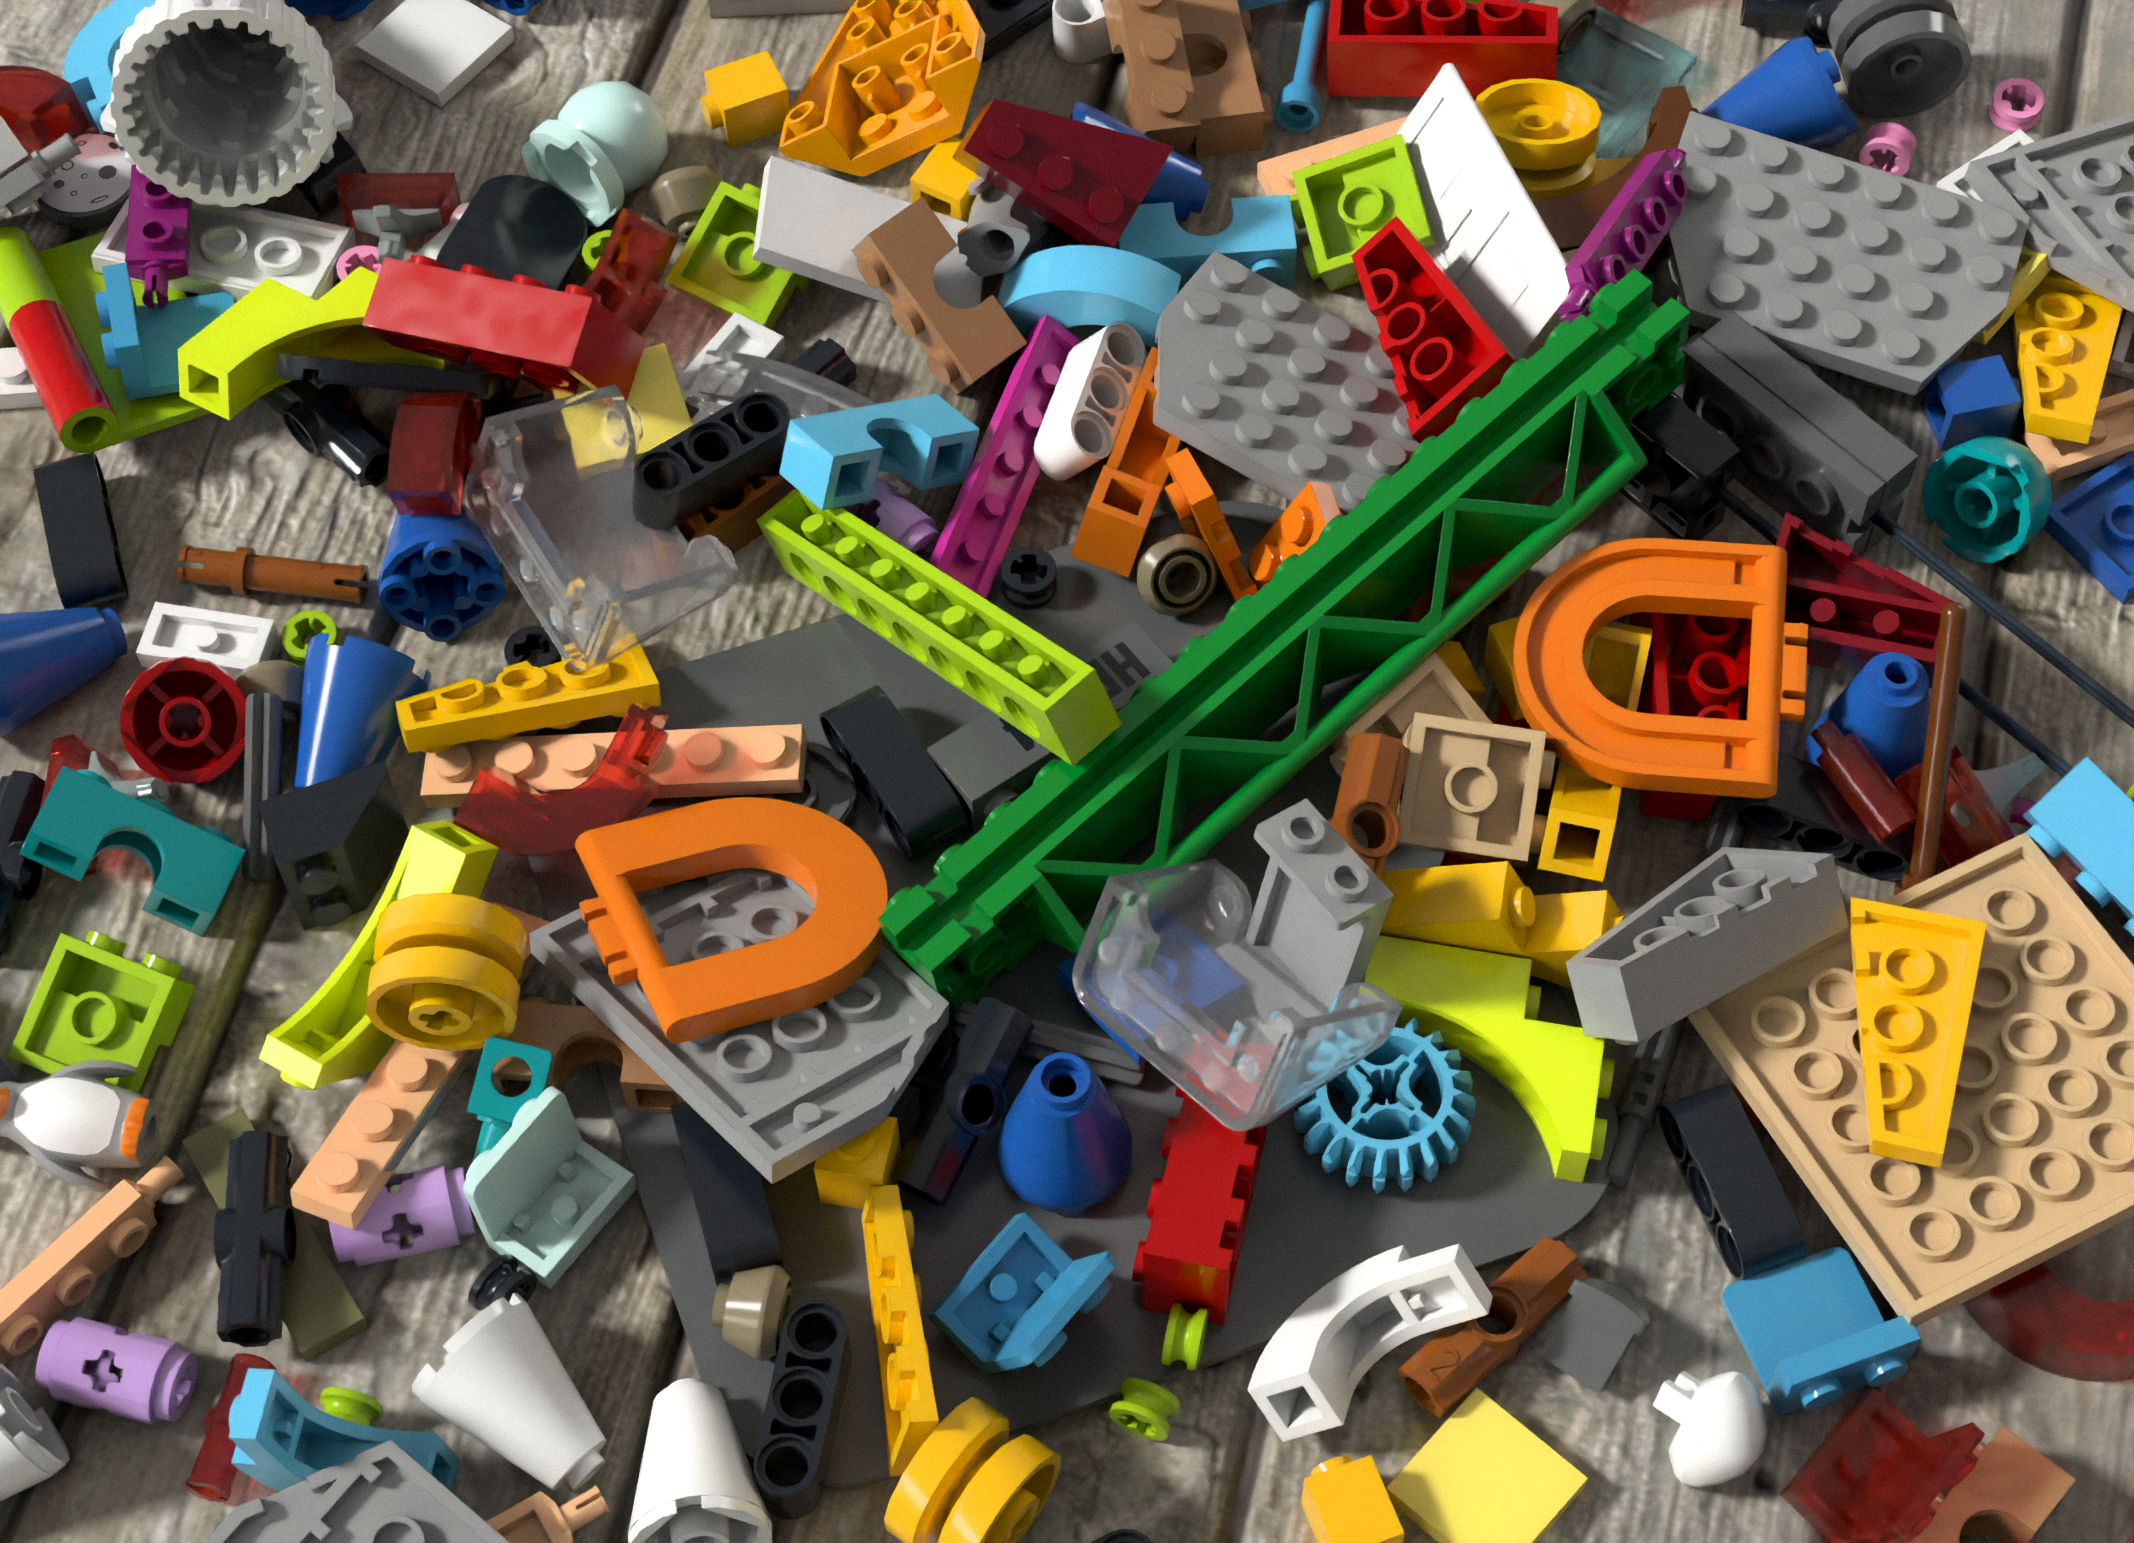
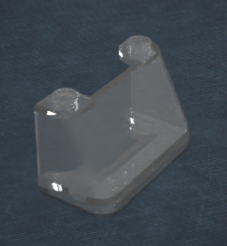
[466,384,738,672]
[1072,859,1403,1131]

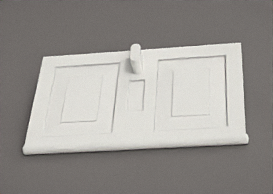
[1396,63,1570,360]

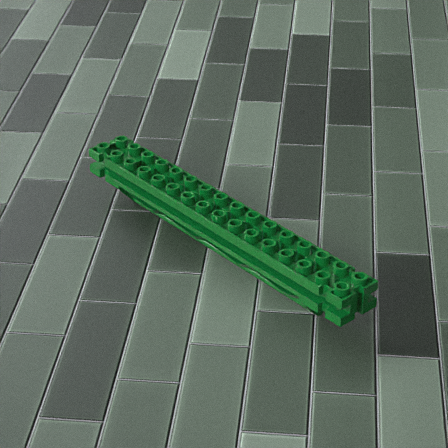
[878,268,1690,1025]

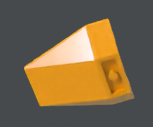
[778,0,986,177]

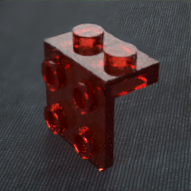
[1780,1388,1985,1543]

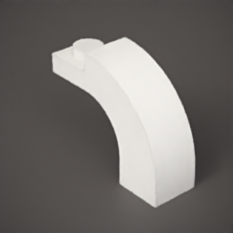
[1247,1243,1493,1442]

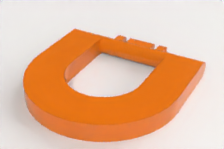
[1513,538,1808,799]
[575,797,888,1044]

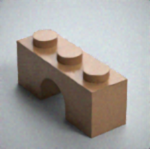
[1102,0,1201,153]
[1175,0,1273,158]
[851,197,1027,395]
[492,996,685,1114]
[1892,1425,2076,1543]

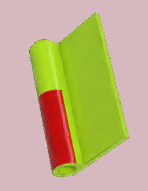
[0,226,212,453]

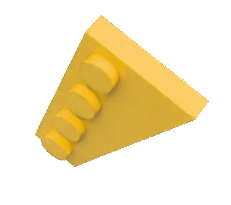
[2011,270,2123,444]
[395,627,662,753]
[1848,897,1987,1168]
[862,1185,939,1477]

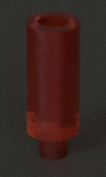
[1810,719,1918,845]

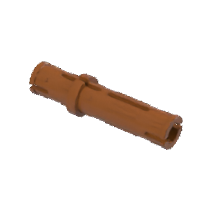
[177,544,369,605]

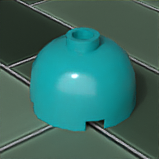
[1922,436,2052,563]

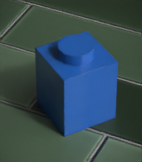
[1920,355,2023,451]

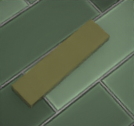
[181,1108,368,1363]

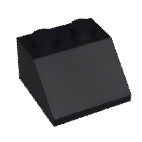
[257,761,409,931]

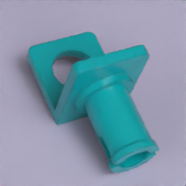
[466,1036,553,1162]

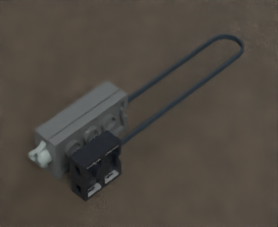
[1602,311,2134,778]

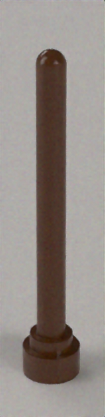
[1893,602,1968,896]

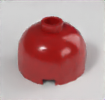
[119,656,246,784]

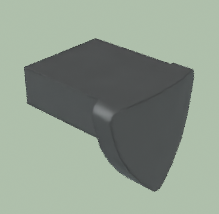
[1539,1278,1650,1394]

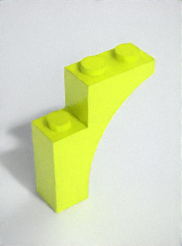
[178,266,453,421]
[259,820,499,1090]
[1360,935,1615,1183]

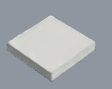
[355,0,515,107]

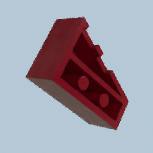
[952,99,1175,248]
[1776,512,1967,688]

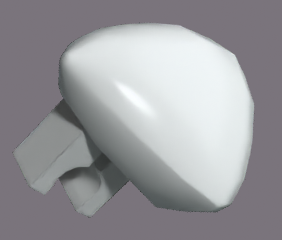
[1653,1371,1767,1488]

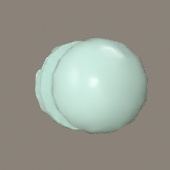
[521,81,668,227]

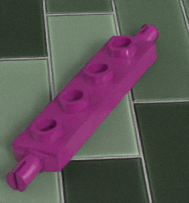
[1557,148,1688,322]
[125,164,193,309]

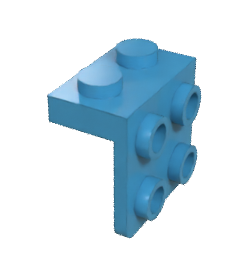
[95,263,235,400]
[926,1212,1118,1375]
[1721,1247,1921,1417]

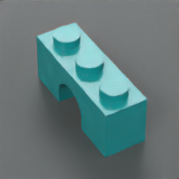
[19,765,245,937]

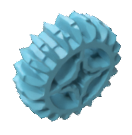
[1290,1011,1476,1194]

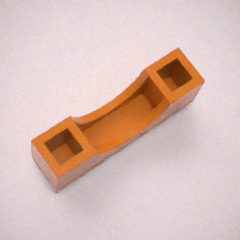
[1070,347,1182,578]

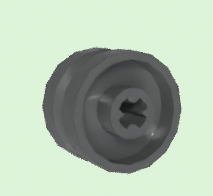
[1827,0,1972,119]

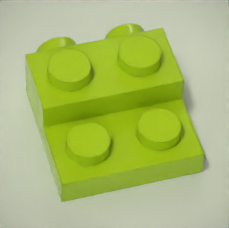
[1290,133,1436,292]
[665,181,811,330]
[7,929,196,1093]

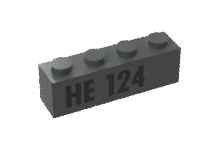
[927,619,1174,835]

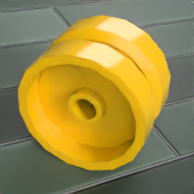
[1475,78,1602,201]
[365,892,527,1051]
[884,1397,1061,1543]

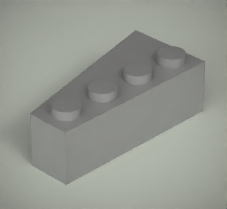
[1565,847,1850,1045]

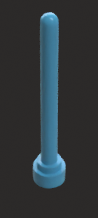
[1275,0,1331,133]

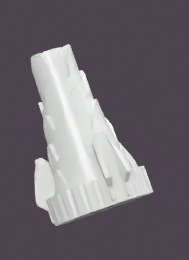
[100,0,353,207]

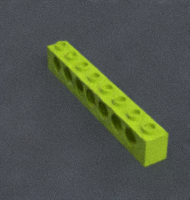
[756,488,1122,766]

